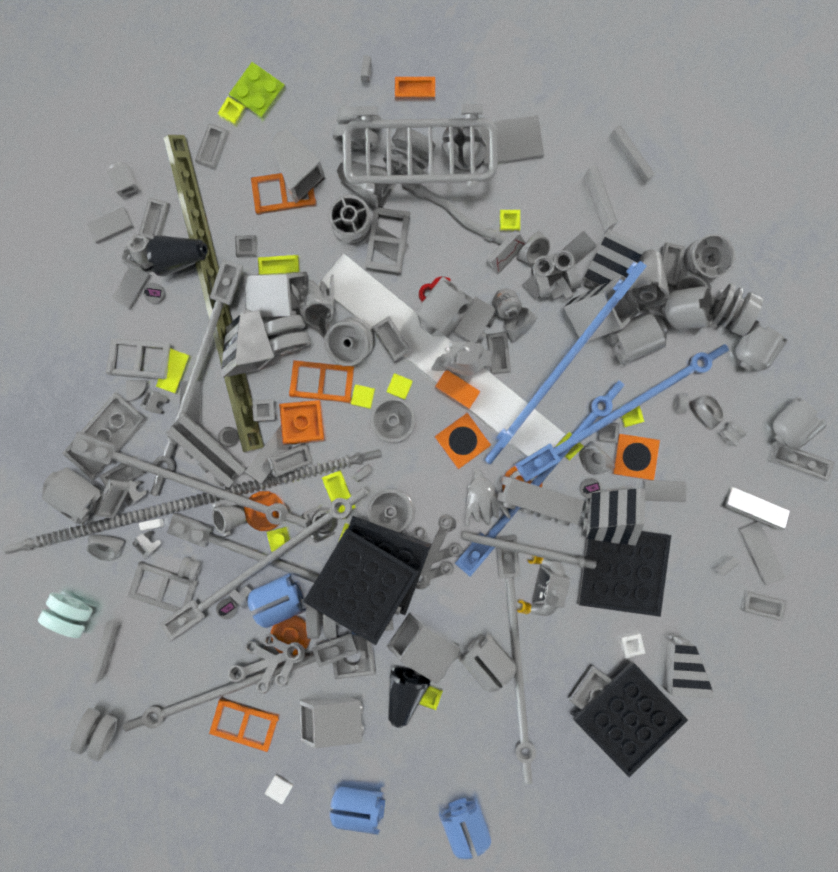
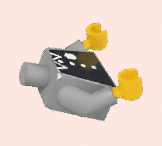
[517,556,570,616]

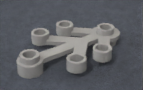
[413,515,463,589]
[228,634,305,694]

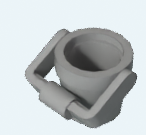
[121,234,153,271]
[212,503,246,538]
[301,505,338,543]

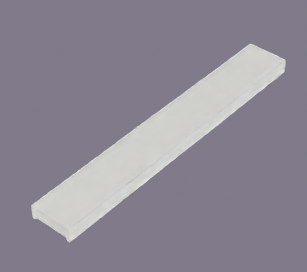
[318,253,565,457]

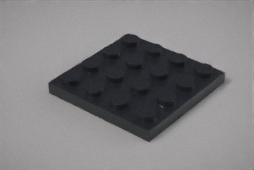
[348,516,431,615]
[303,529,419,645]
[578,531,672,617]
[573,661,688,778]

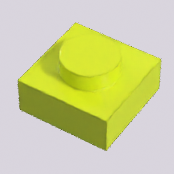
[266,527,290,552]

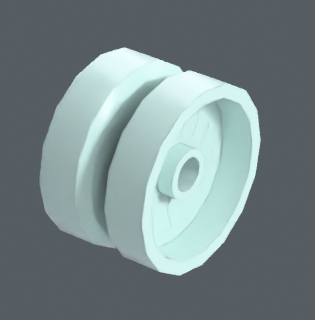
[38,592,93,638]

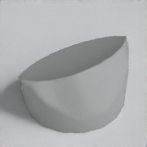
[516,231,550,265]
[677,270,712,290]
[504,307,538,342]
[690,395,724,430]
[581,441,615,475]
[86,535,124,561]

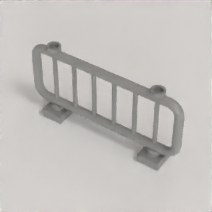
[343,104,498,189]

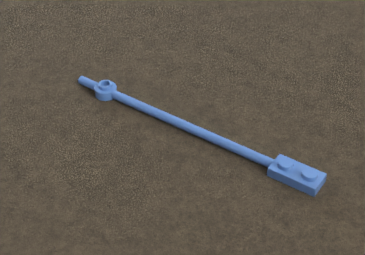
[484,261,647,464]
[515,344,729,482]
[455,380,625,577]

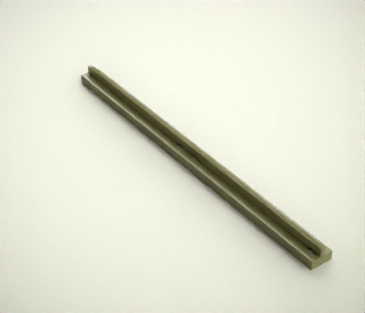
[164,135,263,453]

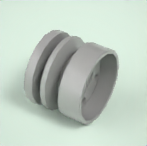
[383,128,436,175]
[685,234,736,280]
[713,283,763,336]

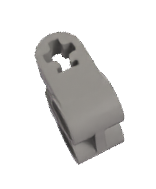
[532,250,581,299]

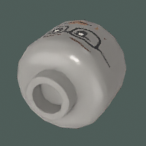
[492,288,522,319]

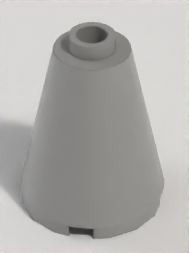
[337,161,396,208]
[627,249,670,308]

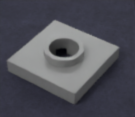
[329,634,376,679]

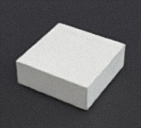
[139,519,164,531]
[620,633,646,658]
[265,775,293,804]

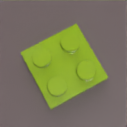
[229,62,286,119]

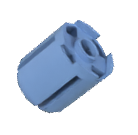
[248,573,306,628]
[330,787,385,835]
[439,798,491,859]

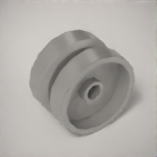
[333,107,382,149]
[264,315,311,355]
[324,317,375,366]
[370,397,416,443]
[367,489,416,533]
[306,604,339,639]
[70,708,117,762]

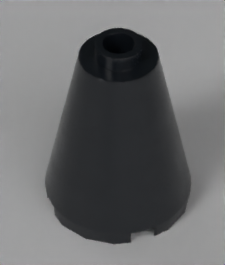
[147,235,208,277]
[388,667,431,728]

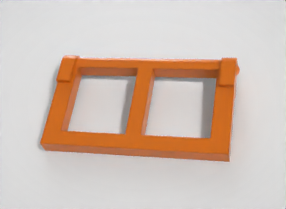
[251,173,316,214]
[289,360,354,403]
[209,698,279,752]

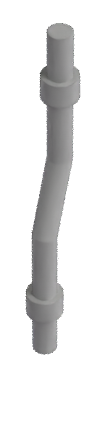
[401,183,507,244]

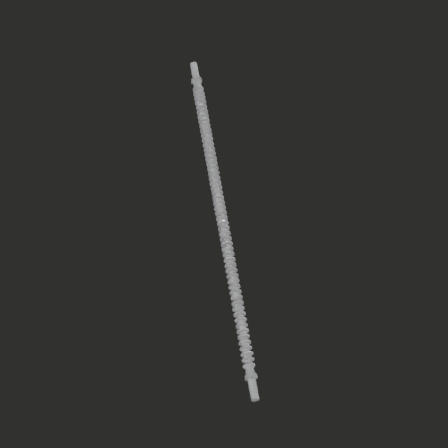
[3,449,382,555]

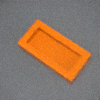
[395,77,435,99]
[435,370,481,409]

